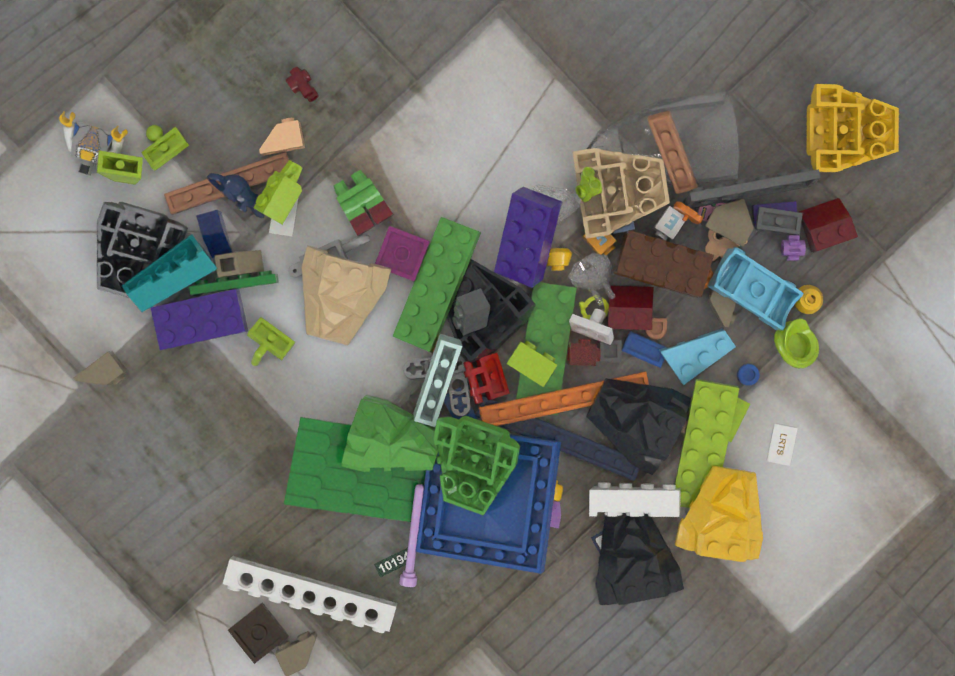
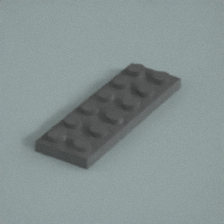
[683,168,820,209]

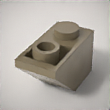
[215,250,264,278]
[707,288,738,328]
[275,631,317,676]

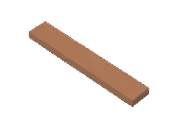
[164,152,289,215]

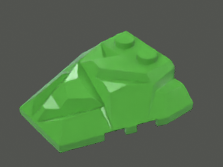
[341,395,438,472]
[434,416,520,515]

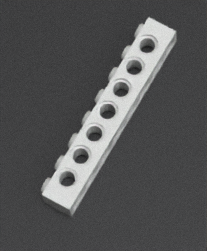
[223,556,397,633]

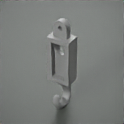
[288,235,371,277]

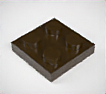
[228,602,289,664]

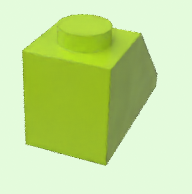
[96,150,143,185]

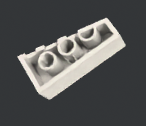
[589,482,681,517]

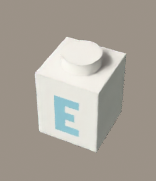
[653,206,685,241]

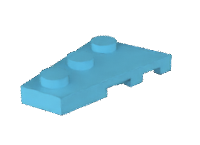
[659,328,736,385]

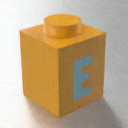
[582,234,616,256]

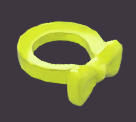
[579,296,609,320]

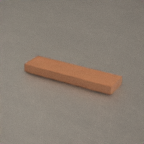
[648,110,698,194]

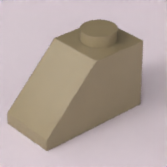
[73,351,128,386]

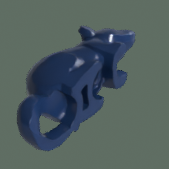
[206,173,264,218]

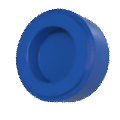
[737,364,760,386]

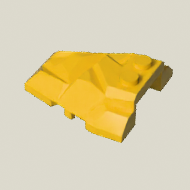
[806,84,899,172]
[675,466,763,562]

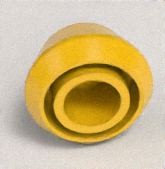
[547,248,572,271]
[794,285,823,314]

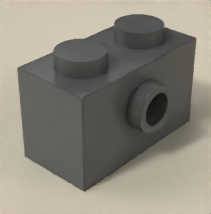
[452,288,490,335]

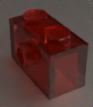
[567,339,601,366]

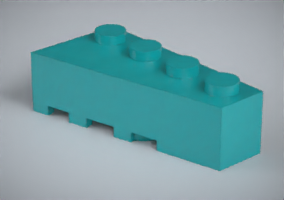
[122,234,218,312]

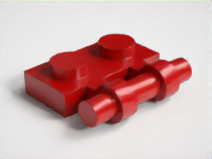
[463,352,510,404]

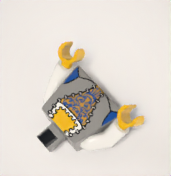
[59,111,128,176]

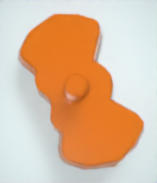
[673,201,703,225]

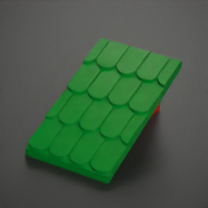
[284,417,426,522]

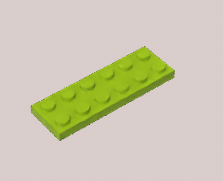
[674,379,739,508]

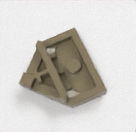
[705,199,754,247]

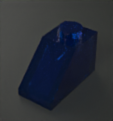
[196,210,233,258]

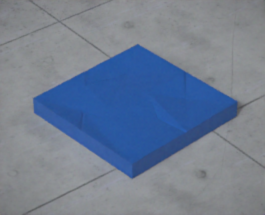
[416,426,561,574]

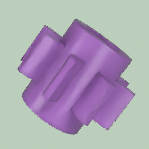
[781,235,806,261]

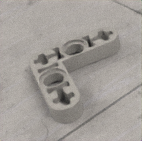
[403,355,471,417]

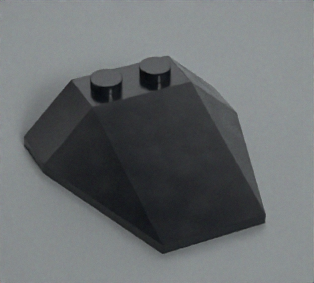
[447,259,536,363]

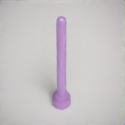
[399,484,424,587]

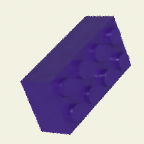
[494,187,562,288]
[151,289,248,350]

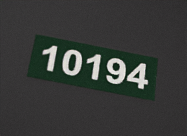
[374,548,408,578]

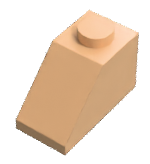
[259,118,305,156]

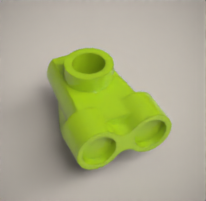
[575,167,602,202]

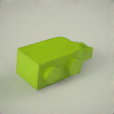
[253,160,303,225]

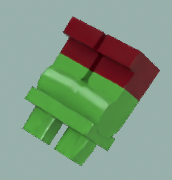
[334,170,394,236]

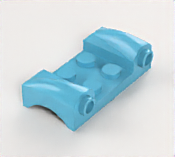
[707,247,804,331]

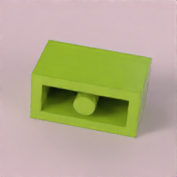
[507,340,557,387]

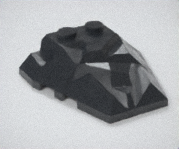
[97,202,188,298]
[586,378,691,475]
[595,513,684,605]

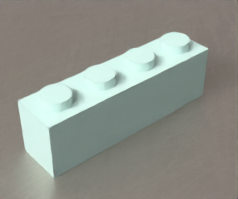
[413,334,462,427]

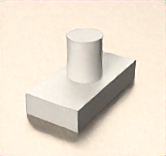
[569,309,614,345]

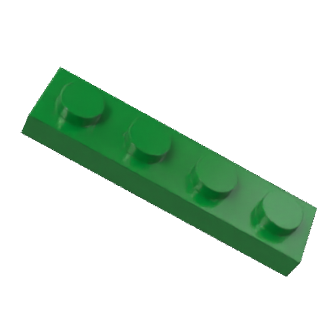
[189,270,279,295]

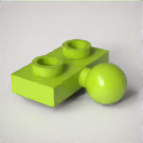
[141,125,189,171]

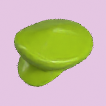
[774,318,819,369]

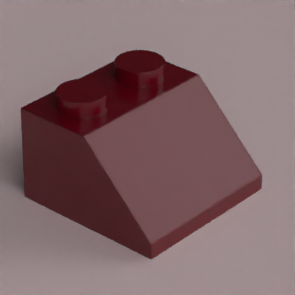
[799,198,858,252]
[608,286,654,330]

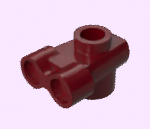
[286,67,319,102]

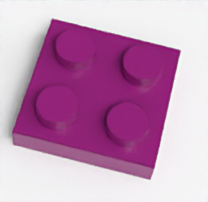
[375,226,430,282]

